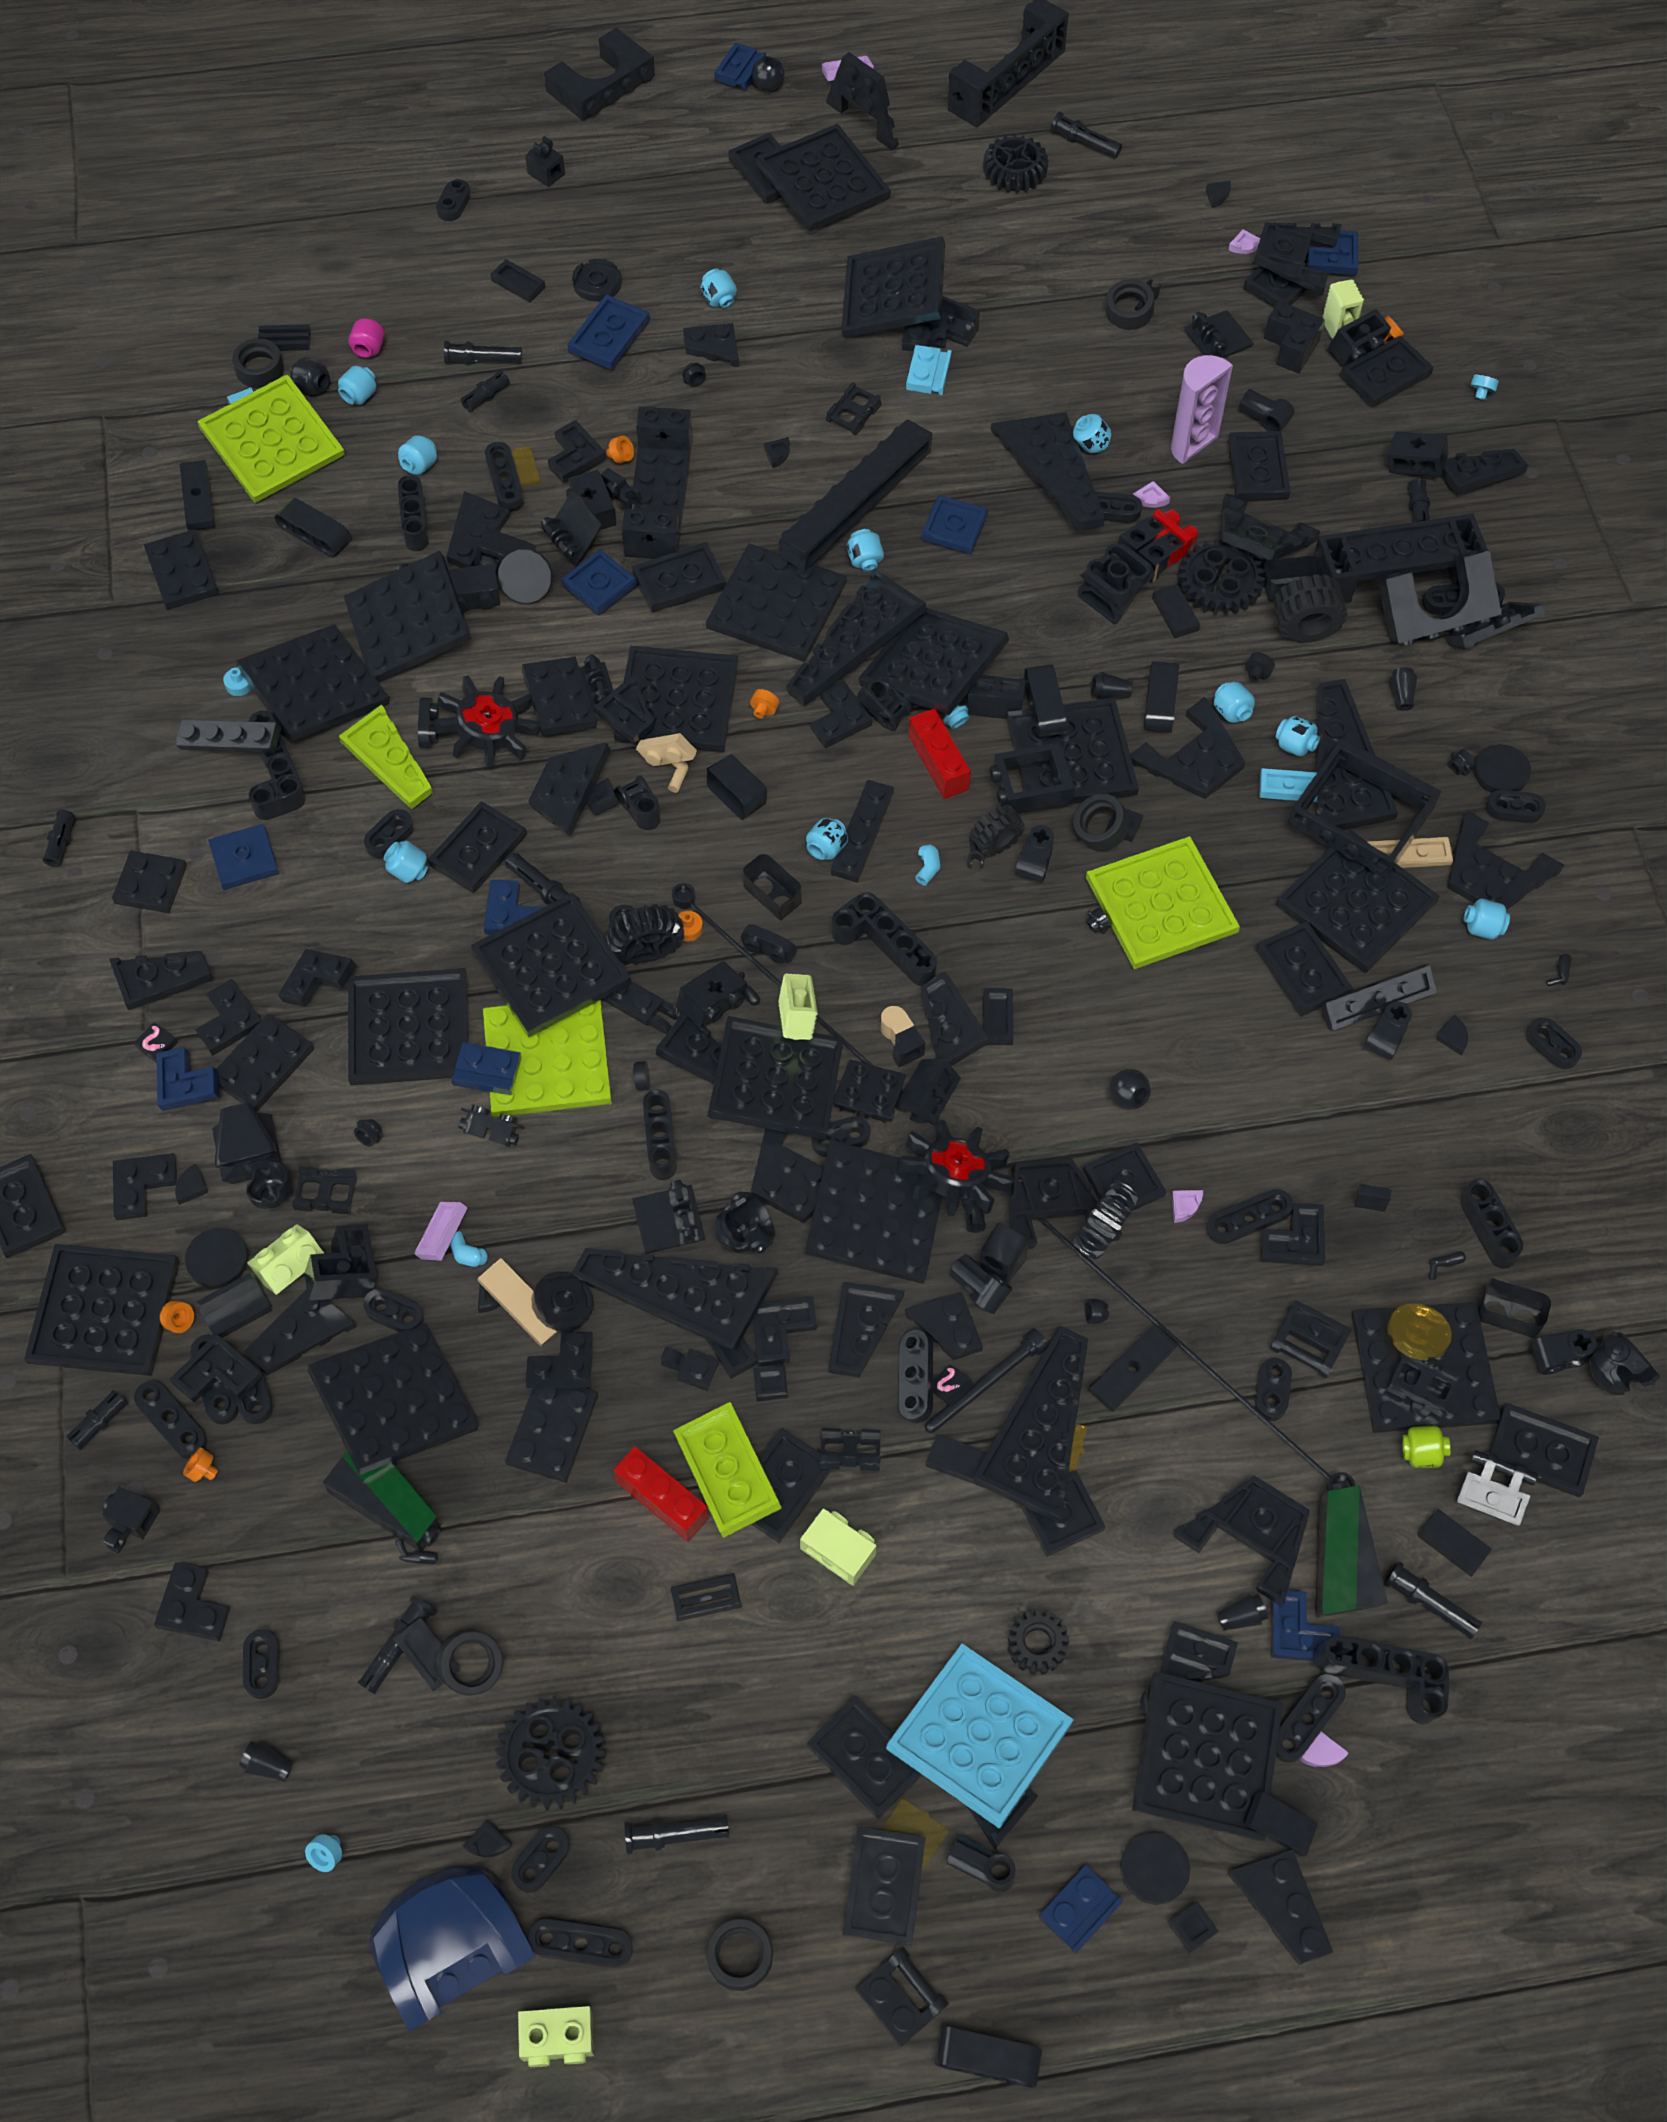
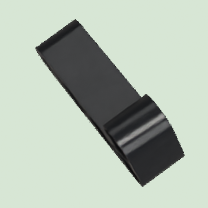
[248,711,306,820]
[832,892,937,986]
[1313,1636,1449,1724]

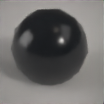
[752,56,785,92]
[1109,1069,1151,1110]

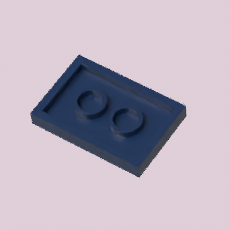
[567,295,650,370]

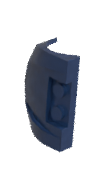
[369,1867,536,2032]

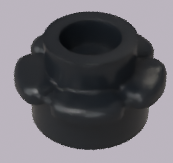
[682,362,706,387]
[1449,749,1475,776]
[1085,907,1111,934]
[354,1119,382,1147]

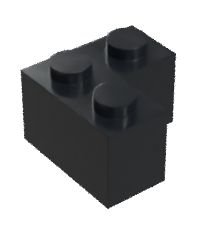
[1264,301,1325,374]
[304,1224,377,1300]

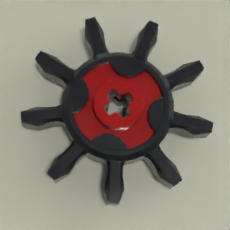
[434,675,539,768]
[897,1120,1014,1216]

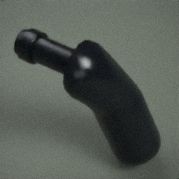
[1547,954,1572,986]
[738,972,761,1006]
[1429,1251,1466,1280]
[395,1539,438,1565]

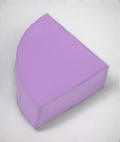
[1228,230,1260,254]
[1133,481,1170,508]
[1171,1190,1203,1223]
[1300,1732,1348,1767]

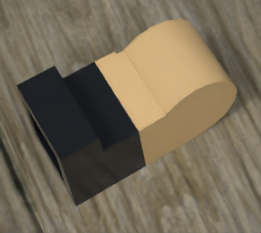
[881,1006,925,1068]

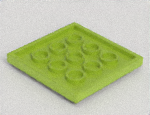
[198,374,345,503]
[1086,836,1240,970]
[483,1000,612,1117]

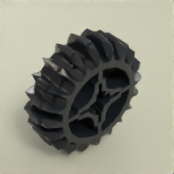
[983,134,1049,194]
[606,904,685,965]
[1073,1180,1139,1260]

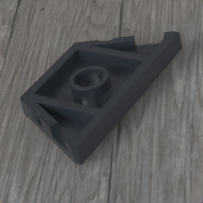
[528,743,611,835]

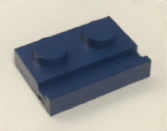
[714,42,766,90]
[452,1042,522,1095]
[1038,1865,1123,1954]

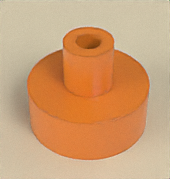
[1384,315,1404,341]
[606,435,634,464]
[750,689,780,719]
[678,911,703,941]
[160,1300,194,1333]
[183,1448,218,1482]

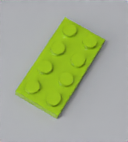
[673,1402,782,1538]

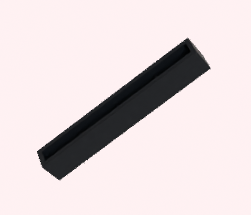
[779,419,933,572]

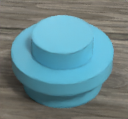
[943,705,970,729]

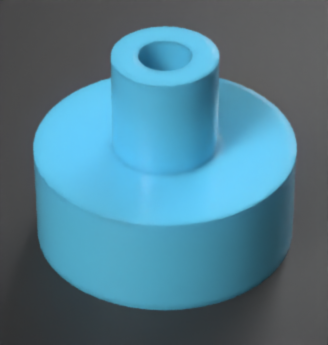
[1471,375,1499,400]
[223,668,252,696]
[305,1834,342,1872]

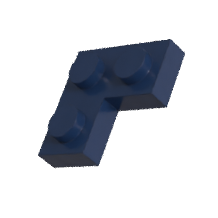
[1307,230,1359,275]
[484,880,544,935]
[156,1047,219,1111]
[1271,1591,1340,1661]

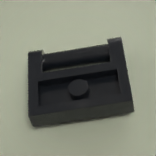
[1270,1300,1352,1379]
[855,1947,949,2048]

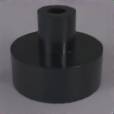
[1245,652,1275,681]

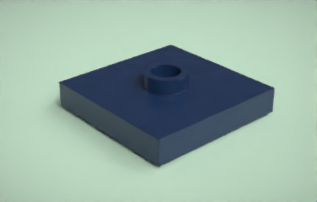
[921,495,988,554]
[561,549,637,615]
[208,824,279,890]

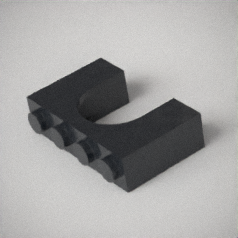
[544,27,655,121]
[1377,549,1502,646]

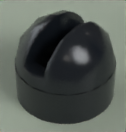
[1085,1299,1109,1324]

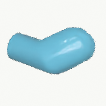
[915,844,941,886]
[450,1231,488,1267]

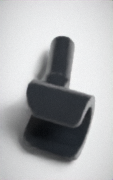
[1135,279,1161,311]
[967,835,985,869]

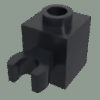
[525,136,565,188]
[102,1486,160,1553]

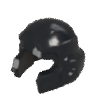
[715,1191,776,1254]
[1590,1331,1660,1395]

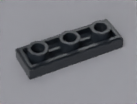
[179,460,214,530]
[1089,1325,1177,1412]

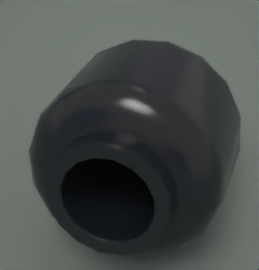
[290,358,330,395]

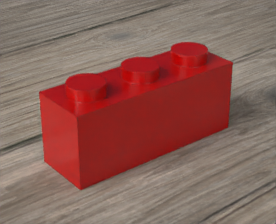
[908,708,971,800]
[613,1447,709,1542]

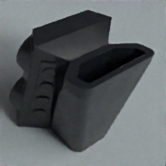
[1078,543,1155,624]
[212,1103,282,1184]

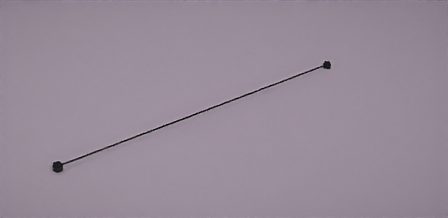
[672,883,1355,1491]

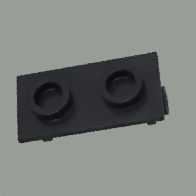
[459,1105,525,1147]

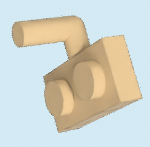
[636,733,697,793]

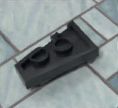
[243,1289,356,1376]

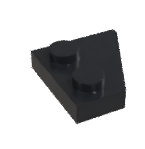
[683,323,739,367]
[1159,1621,1238,1681]

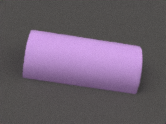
[1171,355,1233,464]

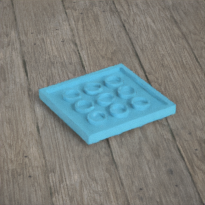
[886,1644,1074,1829]

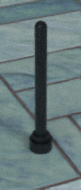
[925,1328,1049,1433]

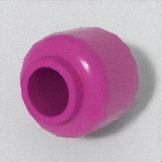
[348,318,385,358]

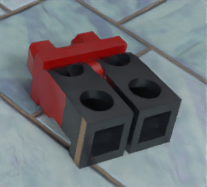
[1118,509,1198,583]

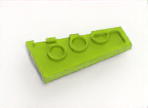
[339,705,433,809]

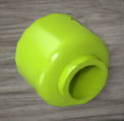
[1402,1426,1450,1468]

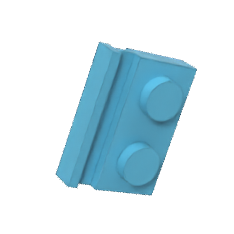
[906,345,952,395]

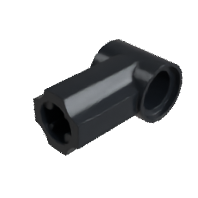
[1239,389,1295,431]
[949,1254,1012,1314]
[946,1835,1016,1892]

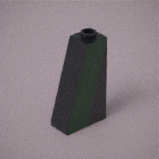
[323,1451,441,1551]
[1315,1482,1388,1618]

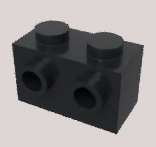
[1328,309,1392,366]

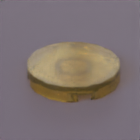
[1387,1304,1452,1360]

